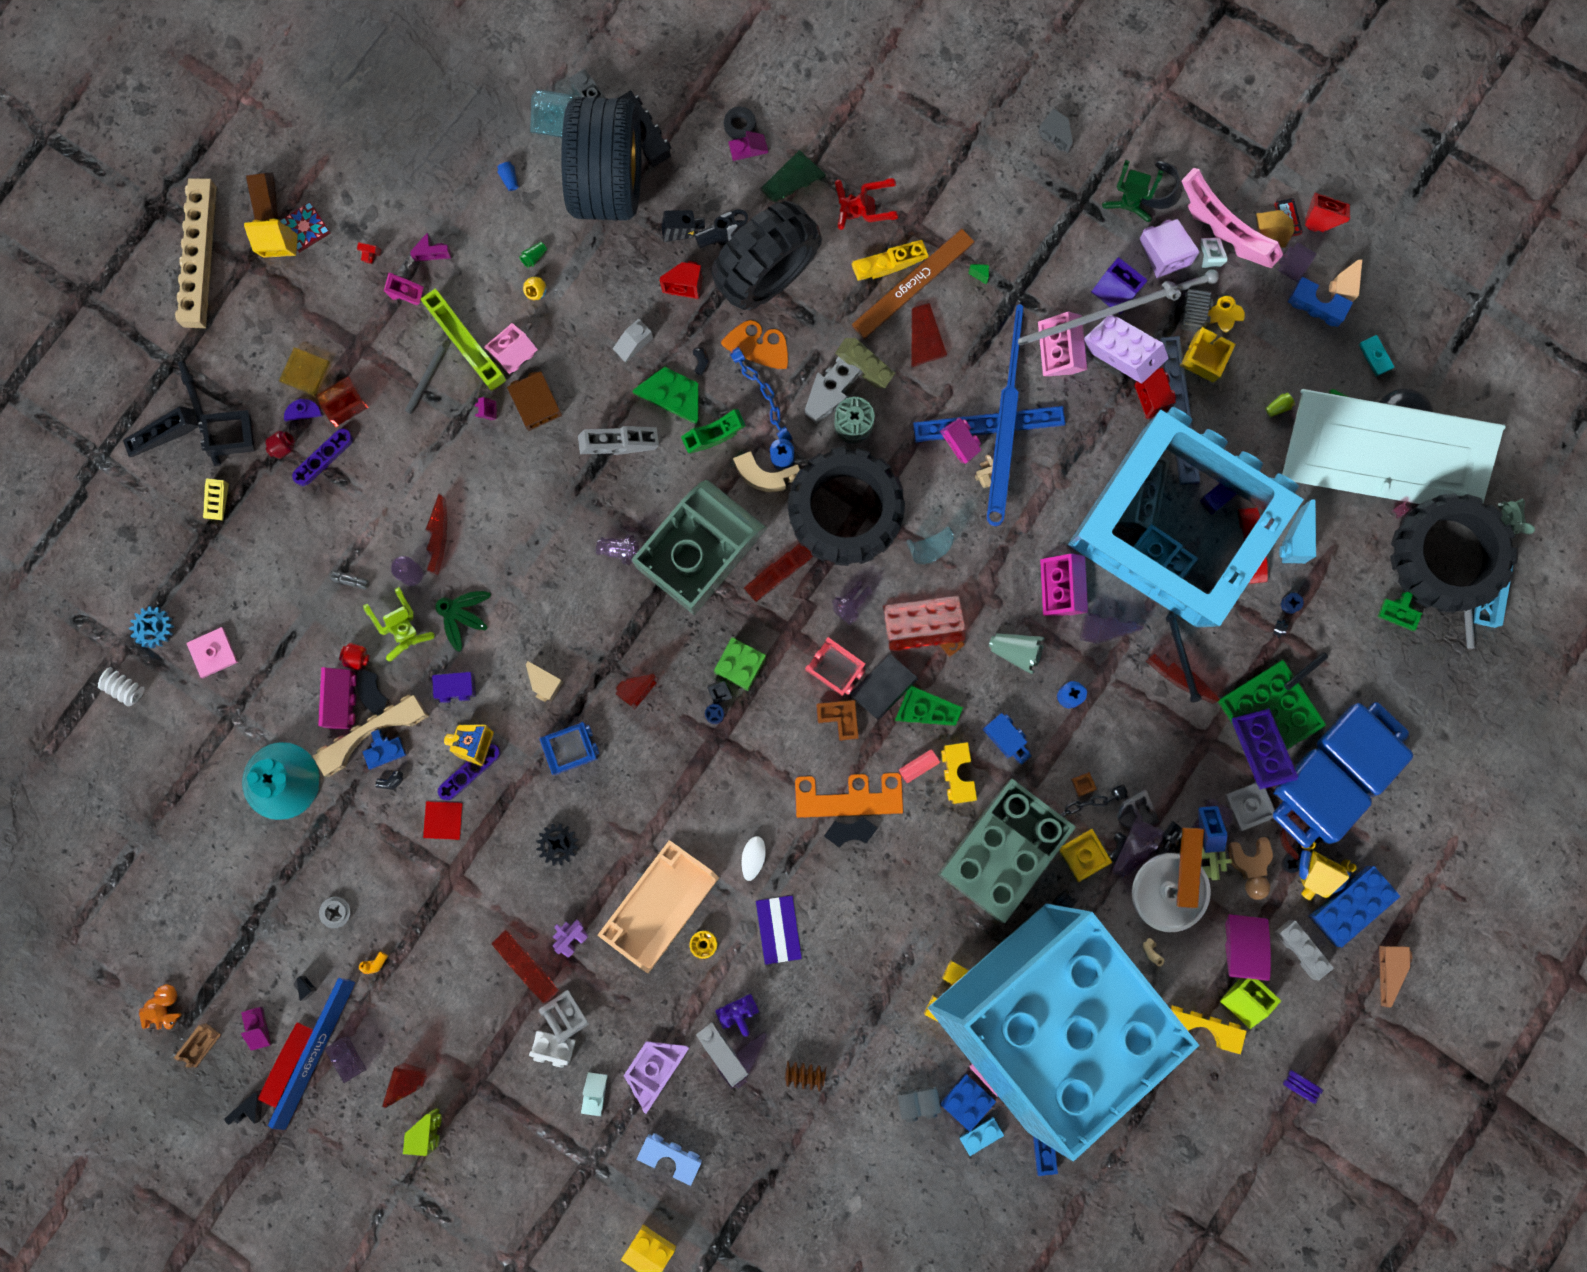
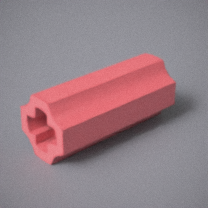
[899,749,940,783]

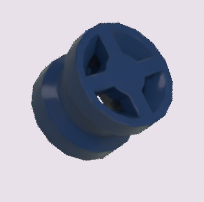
[1280,593,1304,614]
[705,704,725,724]

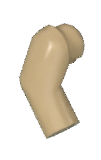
[1143,938,1164,966]

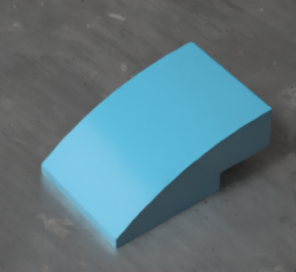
[1133,524,1198,579]

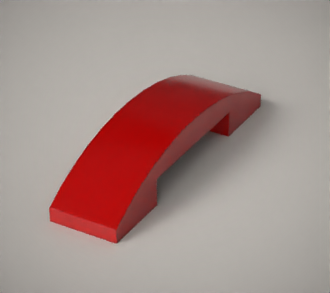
[1238,507,1268,584]

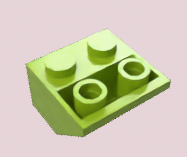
[1220,978,1281,1029]
[403,1109,442,1156]

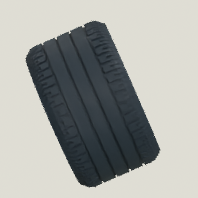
[561,97,641,221]

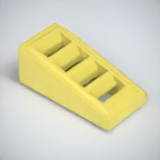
[203,479,229,520]

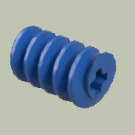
[770,439,794,470]
[1057,681,1087,709]

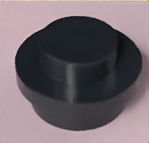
[1273,620,1288,638]

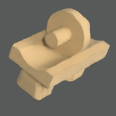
[975,455,1011,488]

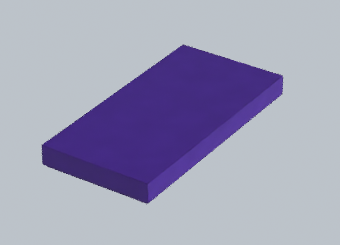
[1231,708,1298,790]

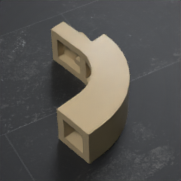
[733,451,800,492]

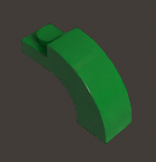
[681,409,746,454]

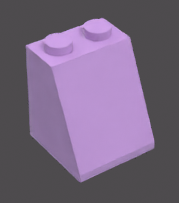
[1140,219,1199,278]

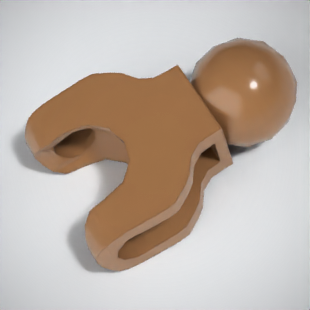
[1228,837,1273,900]

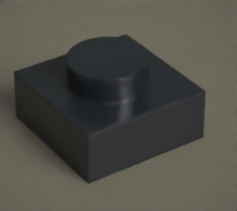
[707,679,733,704]

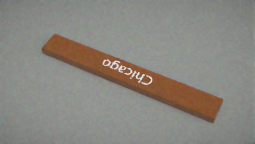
[852,229,974,339]

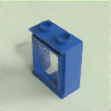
[539,722,600,776]

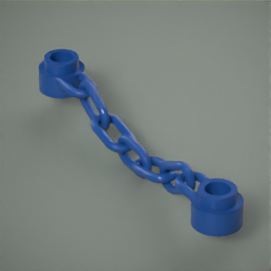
[730,347,793,441]

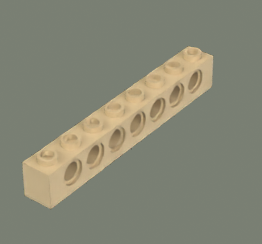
[175,178,217,328]

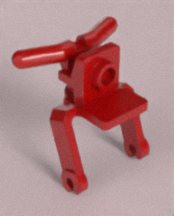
[835,178,898,230]

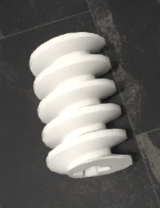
[98,667,145,706]

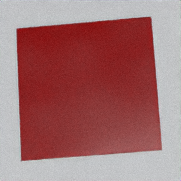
[423,801,462,840]

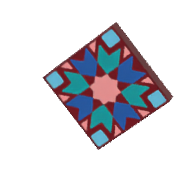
[280,202,331,253]

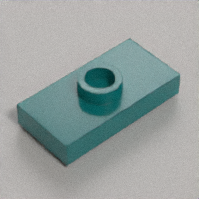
[1358,335,1394,377]

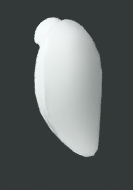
[742,836,765,881]

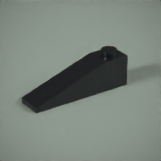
[123,406,199,457]

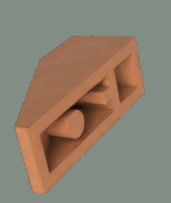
[1379,946,1412,1007]

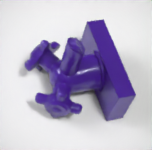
[715,993,759,1036]

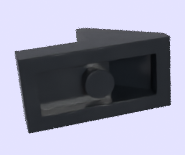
[224,1090,262,1125]

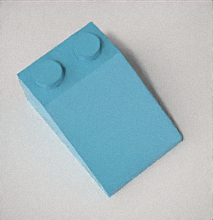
[1279,499,1316,564]

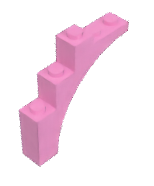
[1182,168,1283,268]

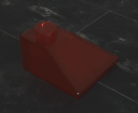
[615,674,659,710]
[382,1063,427,1108]

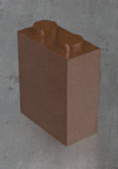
[507,371,562,432]

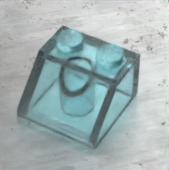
[530,89,573,138]

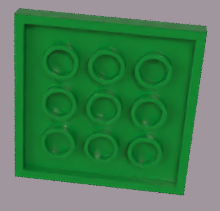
[1217,660,1326,750]

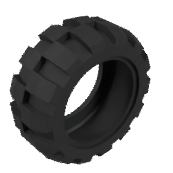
[711,201,822,310]

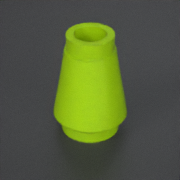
[1265,392,1295,417]

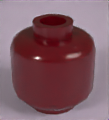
[265,431,295,459]

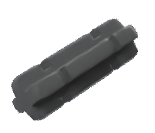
[331,571,369,590]

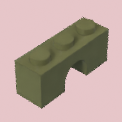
[835,338,895,388]

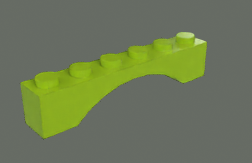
[420,288,506,392]

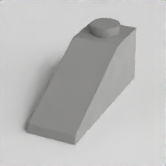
[696,1022,748,1087]

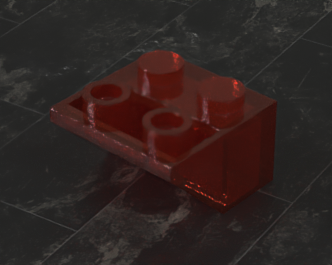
[317,376,368,427]

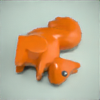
[139,984,182,1030]

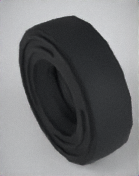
[723,106,756,140]

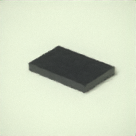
[850,654,918,721]

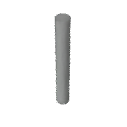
[1464,609,1475,649]

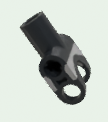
[694,209,748,249]

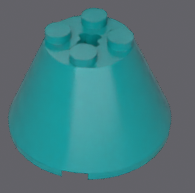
[242,742,320,820]

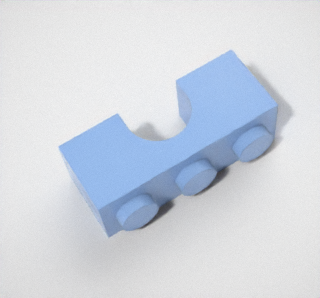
[636,1133,702,1186]

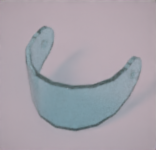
[906,527,954,564]

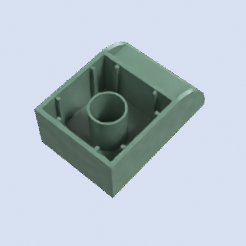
[631,480,767,616]
[937,779,1076,923]

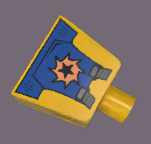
[444,725,494,766]

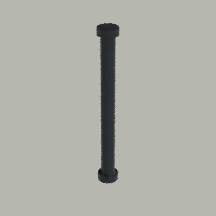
[1165,614,1202,703]

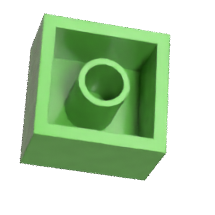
[714,637,766,691]

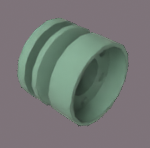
[834,397,875,444]

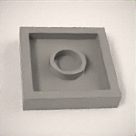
[1224,783,1275,831]

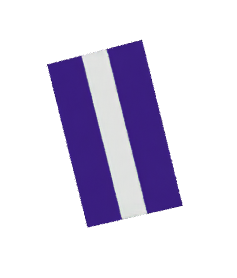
[756,896,802,964]

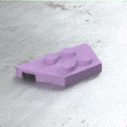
[624,1041,689,1114]

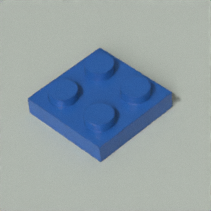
[940,1074,996,1132]

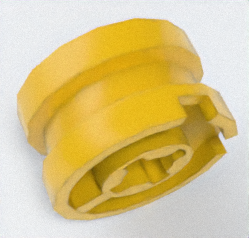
[689,930,718,959]

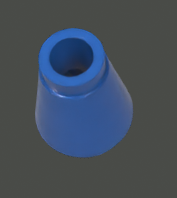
[497,161,519,191]

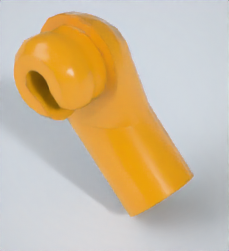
[359,951,388,974]

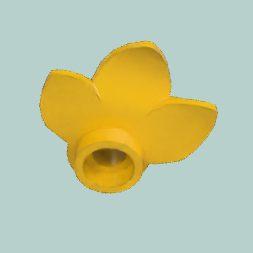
[1208,296,1245,333]

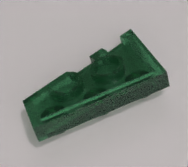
[761,150,826,203]

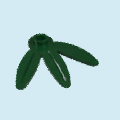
[435,591,491,652]

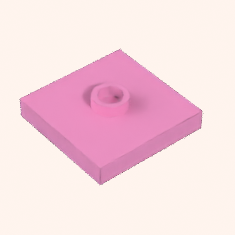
[186,627,238,678]

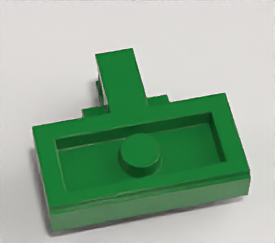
[1377,592,1422,631]

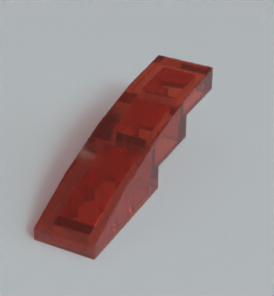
[425,494,448,576]
[744,543,814,602]
[1146,654,1220,704]
[491,930,559,1004]

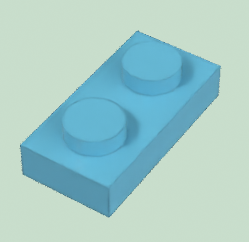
[959,1117,1004,1156]

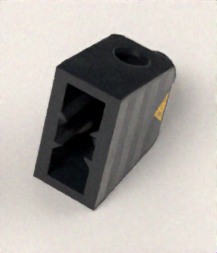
[661,210,705,242]

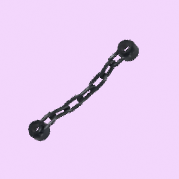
[1060,784,1128,818]

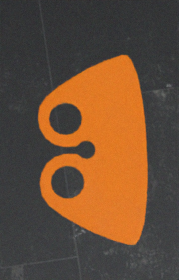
[721,320,788,369]

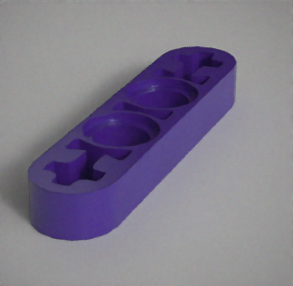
[292,429,353,486]
[438,744,501,801]

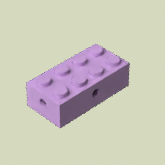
[1084,315,1168,384]

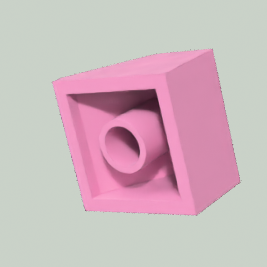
[484,323,537,374]

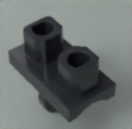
[1151,821,1182,855]

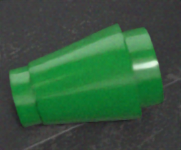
[519,242,547,268]

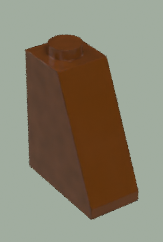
[246,172,278,221]

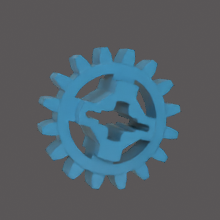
[129,606,174,649]

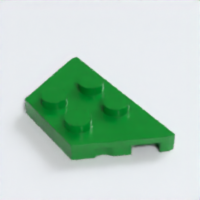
[632,367,699,425]

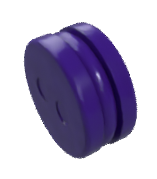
[1283,1070,1324,1104]

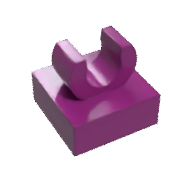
[475,397,497,420]

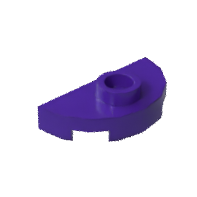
[284,399,323,421]

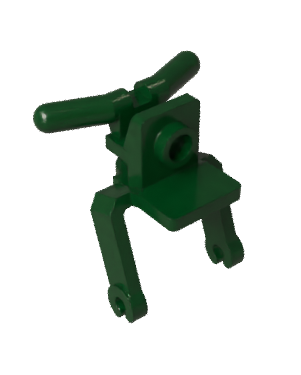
[1102,160,1164,222]

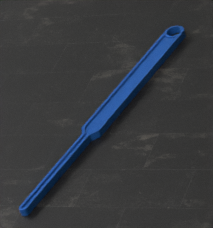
[987,304,1023,526]

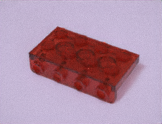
[883,596,966,651]

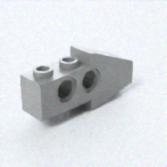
[805,356,862,424]
[578,426,659,455]

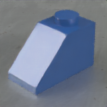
[1198,806,1228,853]

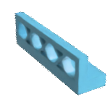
[1473,566,1513,628]

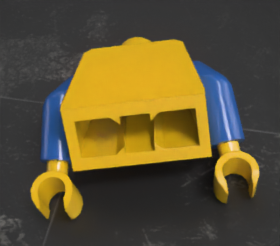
[1299,842,1357,900]

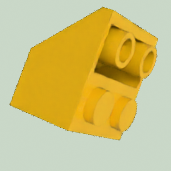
[244,219,298,258]

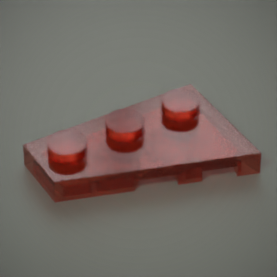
[911,303,947,367]

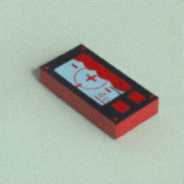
[1274,198,1303,237]

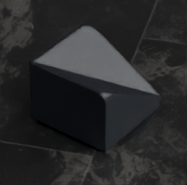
[294,975,317,1001]

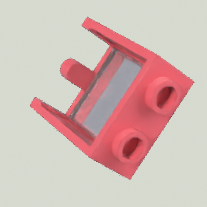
[805,637,866,697]

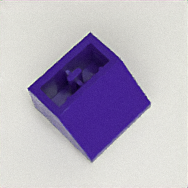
[1091,257,1147,315]

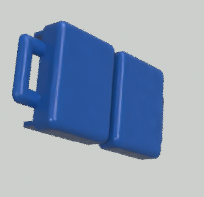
[1273,702,1413,848]

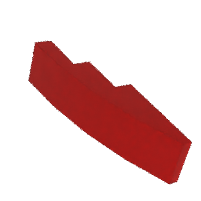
[258,1022,313,1108]

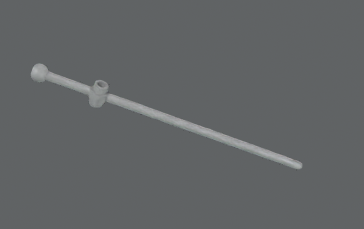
[1018,269,1219,345]

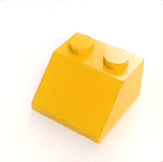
[621,1225,676,1272]

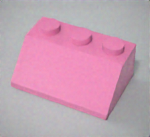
[1038,312,1087,377]

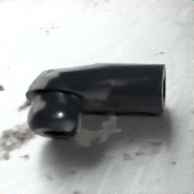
[693,347,709,376]
[375,770,403,790]
[1108,833,1128,862]

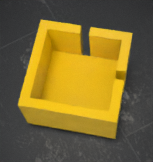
[1180,327,1236,382]

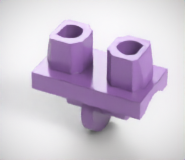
[553,920,588,957]

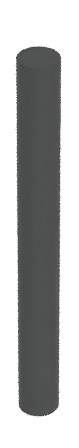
[405,345,446,414]

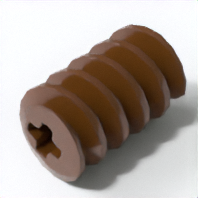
[785,1061,827,1092]

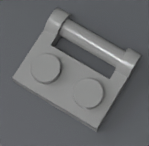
[539,990,589,1044]

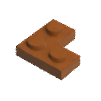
[816,700,859,741]

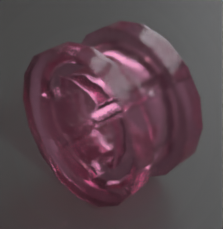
[1392,501,1411,519]

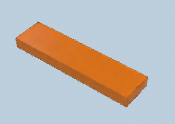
[1176,828,1204,908]

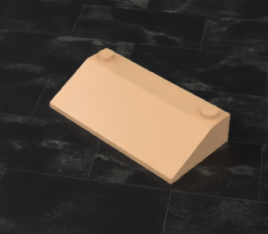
[598,840,719,973]

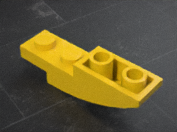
[851,240,929,281]

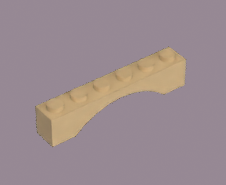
[313,695,429,777]

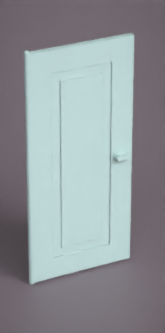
[1282,389,1506,504]

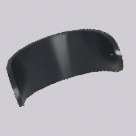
[1141,161,1182,209]

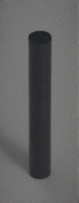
[1284,652,1328,690]

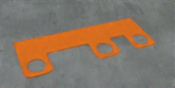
[795,773,903,818]

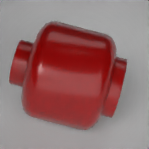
[339,643,370,670]

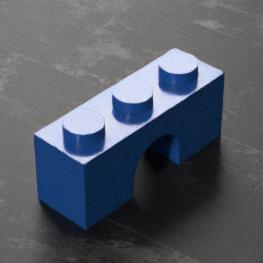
[1287,277,1353,327]

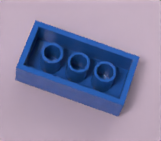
[1309,866,1401,948]

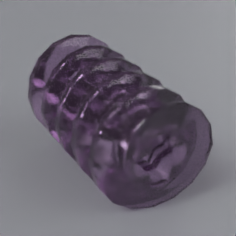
[391,556,423,586]

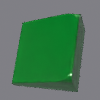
[968,264,989,284]

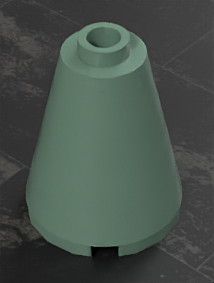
[989,633,1045,674]

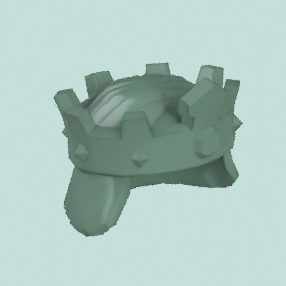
[1497,499,1535,535]

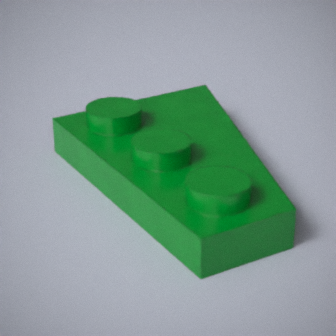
[895,686,963,726]

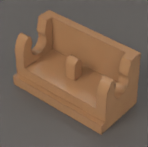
[174,1023,221,1068]

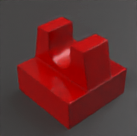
[357,242,381,264]

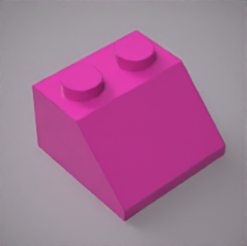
[940,418,982,464]

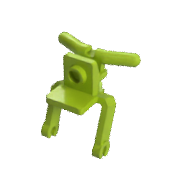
[363,587,435,661]

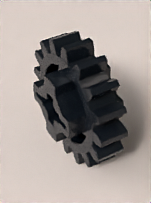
[536,824,579,866]

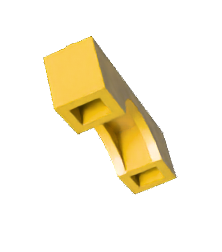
[1171,1005,1246,1055]

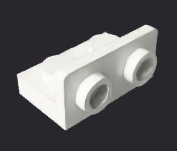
[529,1031,576,1068]

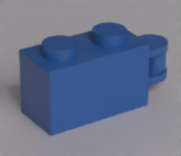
[982,713,1032,765]

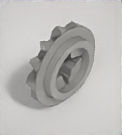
[319,897,351,928]

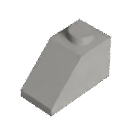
[613,319,653,363]

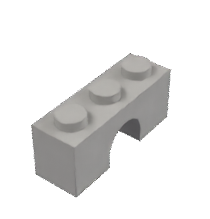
[1274,920,1334,981]

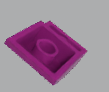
[1225,914,1271,981]

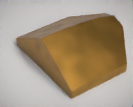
[1255,210,1294,248]

